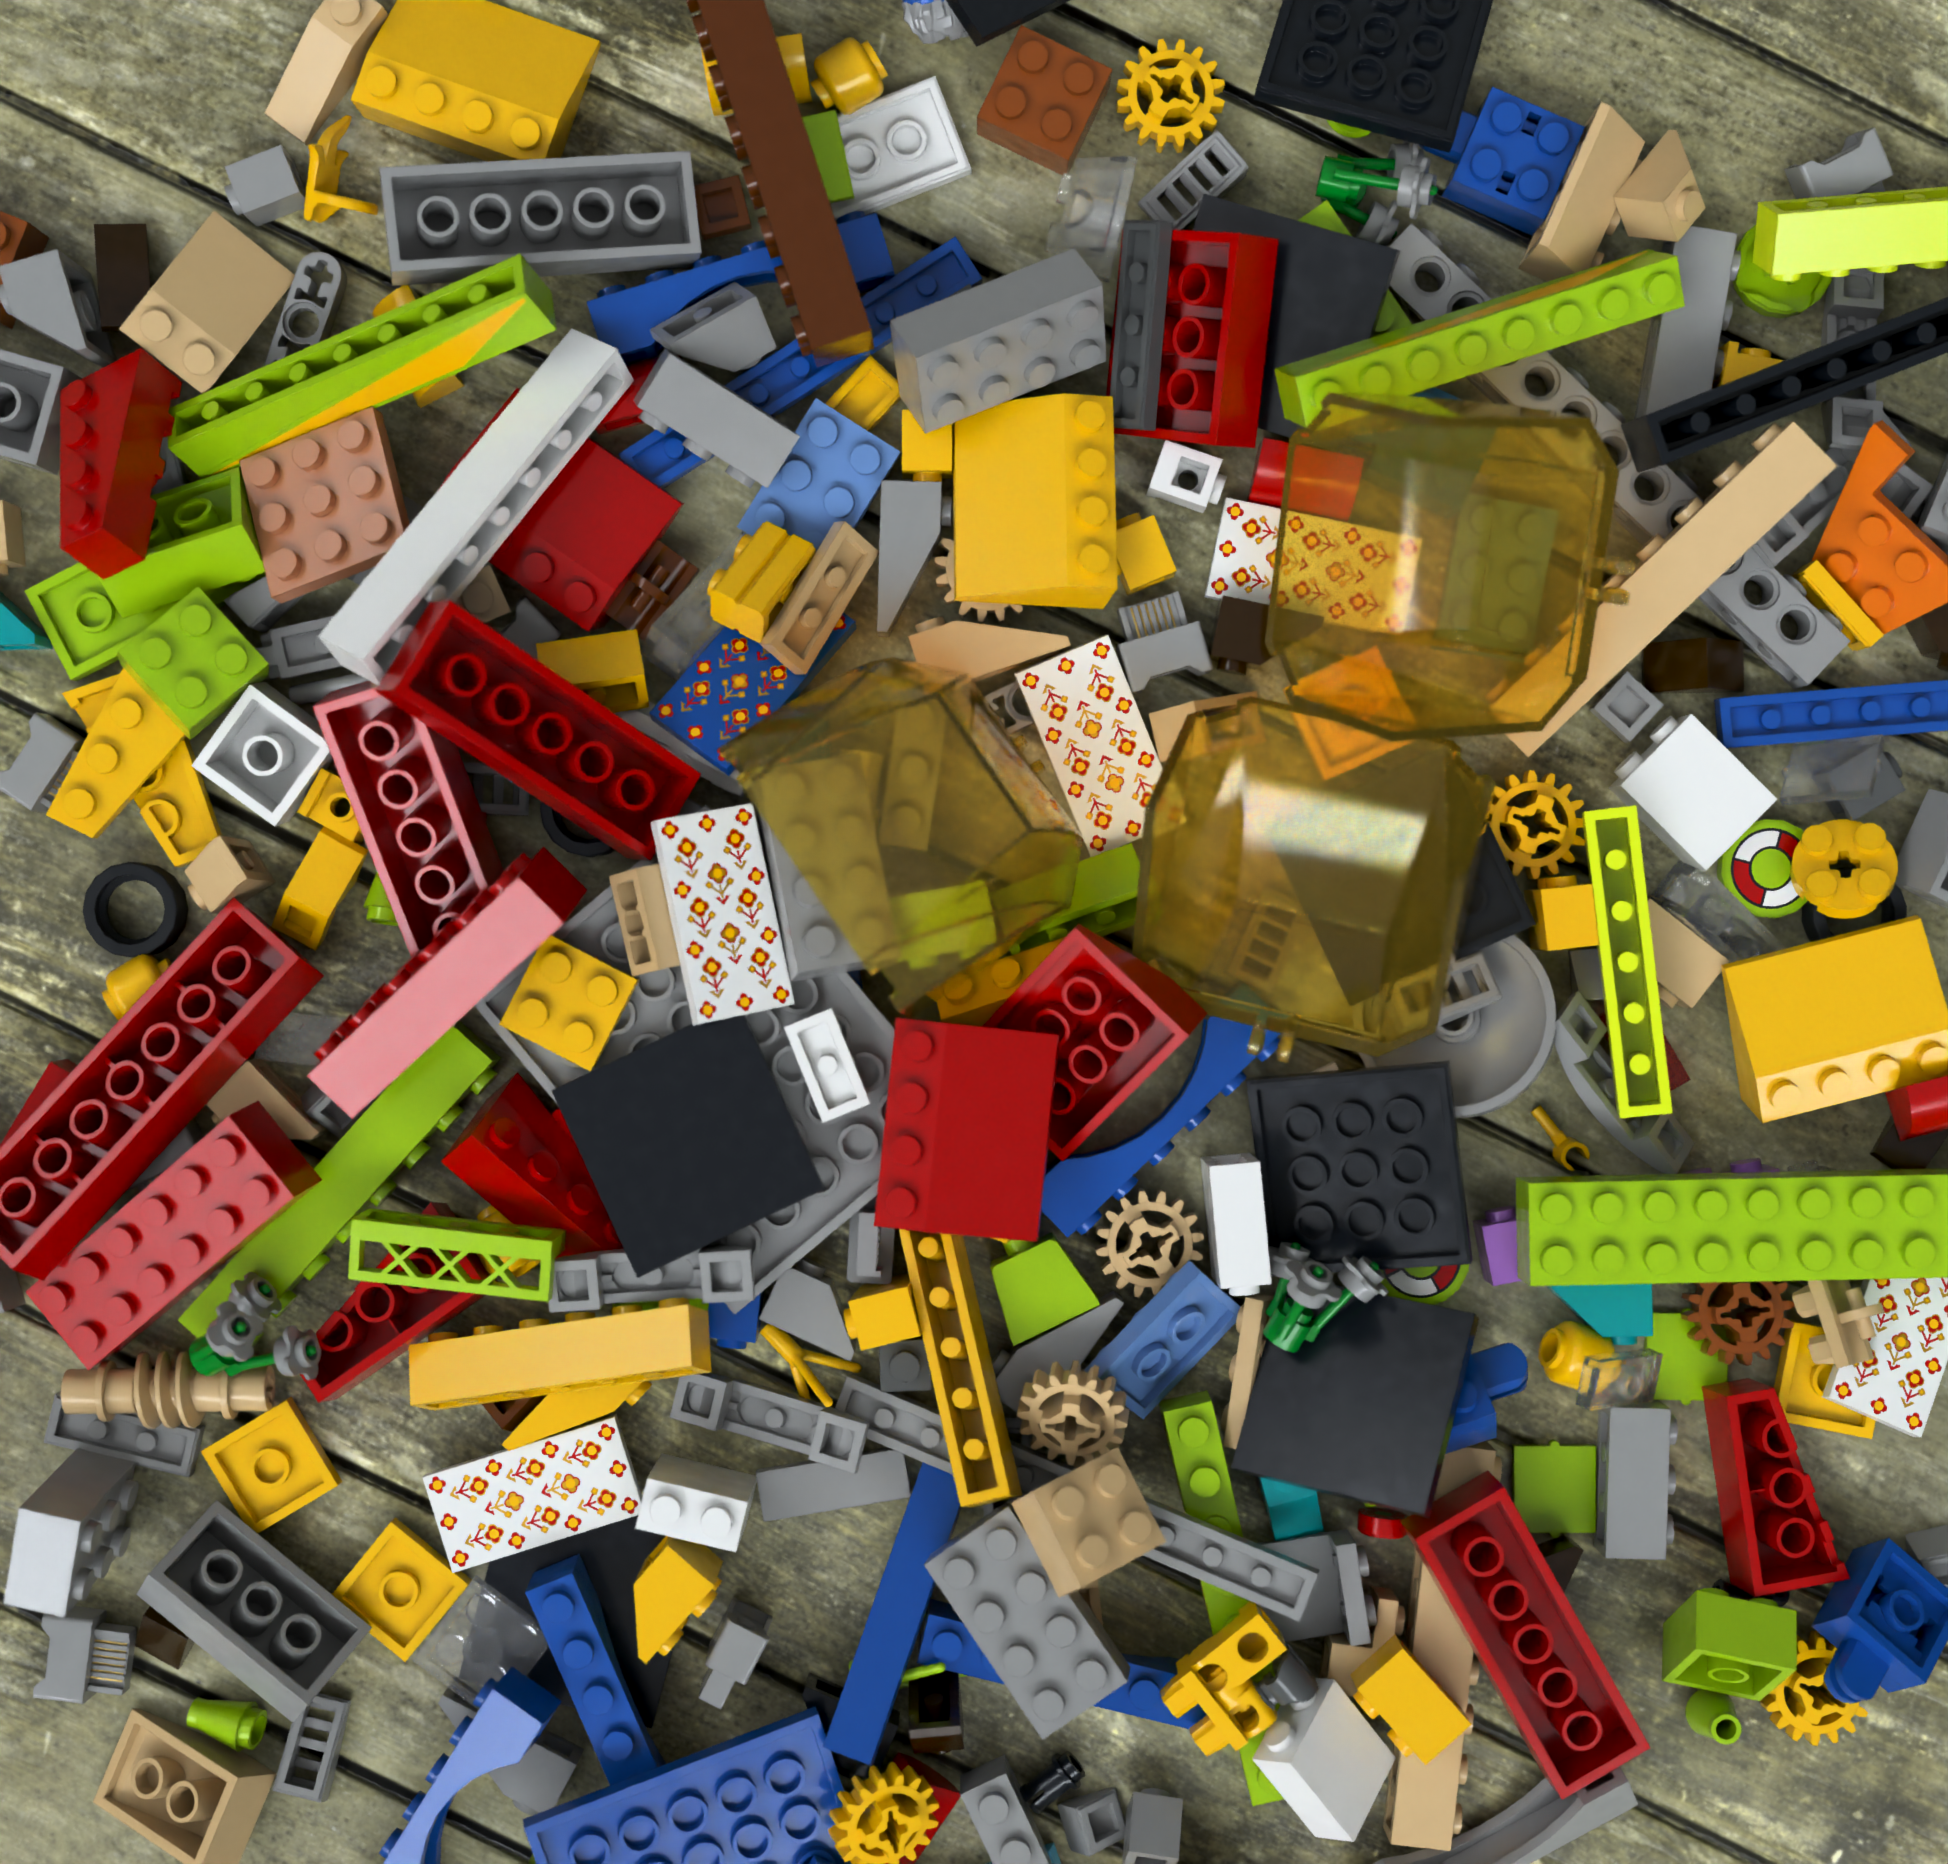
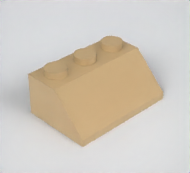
[1518,102,1645,282]

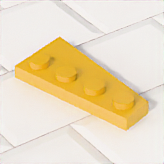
[46,668,186,839]
[62,673,222,867]

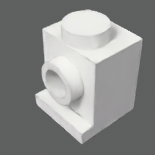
[1146,440,1227,513]

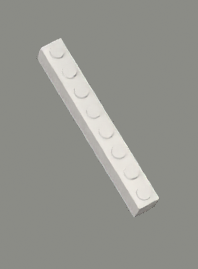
[318,328,634,685]

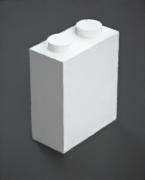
[1609,714,1777,872]
[1200,1152,1272,1296]
[635,1453,757,1552]
[1252,1678,1396,1842]

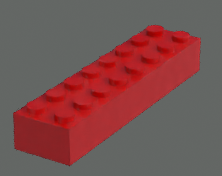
[0,897,324,1281]

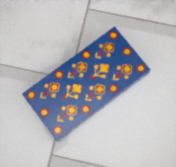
[649,613,857,776]

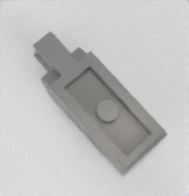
[255,616,343,680]

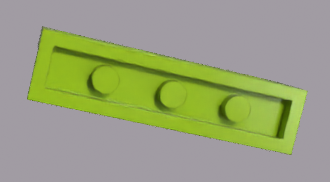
[348,1208,566,1302]

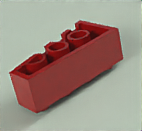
[60,348,182,580]
[440,1072,623,1258]
[300,1202,498,1403]
[1702,1378,1850,1597]

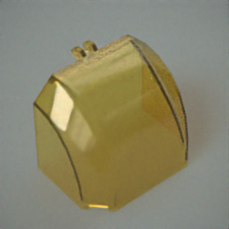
[1265,392,1635,742]
[718,657,1083,1019]
[1132,696,1495,1063]

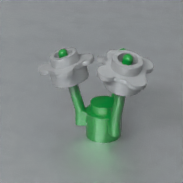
[1315,140,1438,246]
[1263,1242,1388,1353]
[189,1272,321,1380]

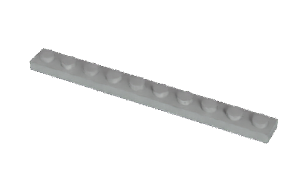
[835,1374,1319,1622]

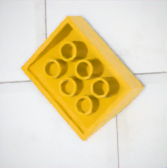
[350,0,601,162]
[953,393,1118,609]
[1721,915,1948,1123]

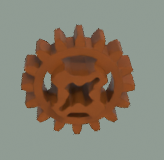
[1681,1281,1795,1366]

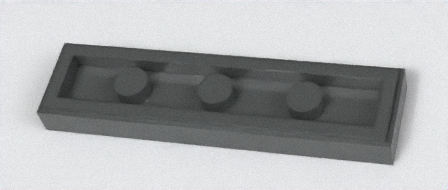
[1110,220,1173,431]

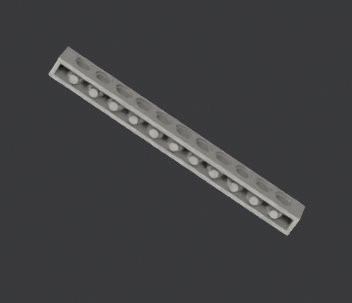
[1388,223,1850,689]

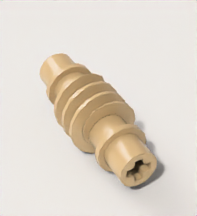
[61,1351,275,1429]

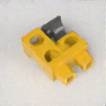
[1160,1601,1318,1756]

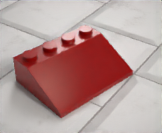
[1106,230,1279,448]
[438,388,684,632]
[982,924,1208,1162]
[874,1018,1060,1242]

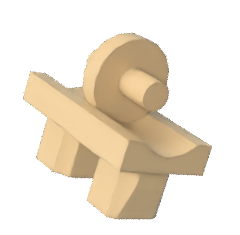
[1792,1280,1885,1369]

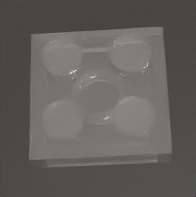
[412,1575,549,1710]

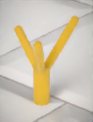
[759,1324,862,1407]

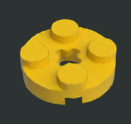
[1790,819,1898,919]

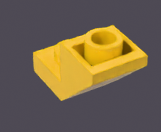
[271,826,368,951]

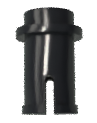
[1020,1751,1085,1814]

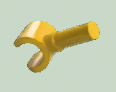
[1531,1105,1590,1171]

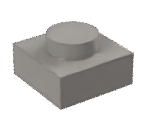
[1589,671,1664,743]

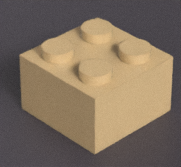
[1011,1447,1166,1598]

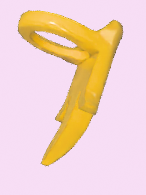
[303,115,378,223]

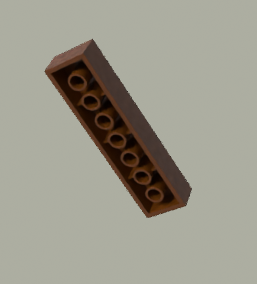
[686,0,875,368]

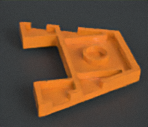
[1811,420,1948,634]

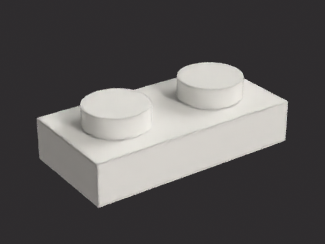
[784,1007,871,1123]

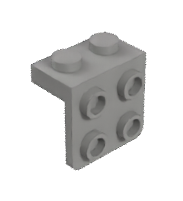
[1257,1529,1377,1646]

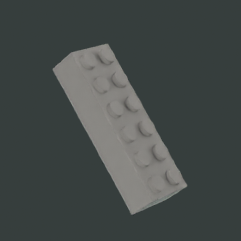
[379,151,702,286]

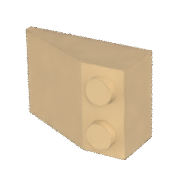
[119,210,295,394]
[93,1708,277,1864]

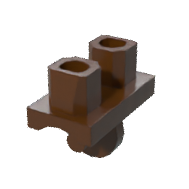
[605,539,700,644]

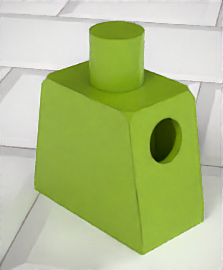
[990,1232,1100,1346]

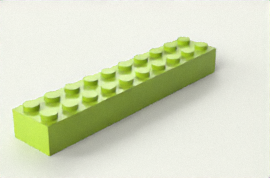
[1516,1168,1948,1286]

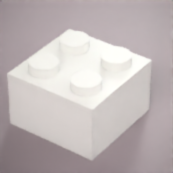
[191,682,333,827]

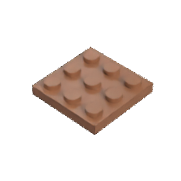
[239,406,410,604]

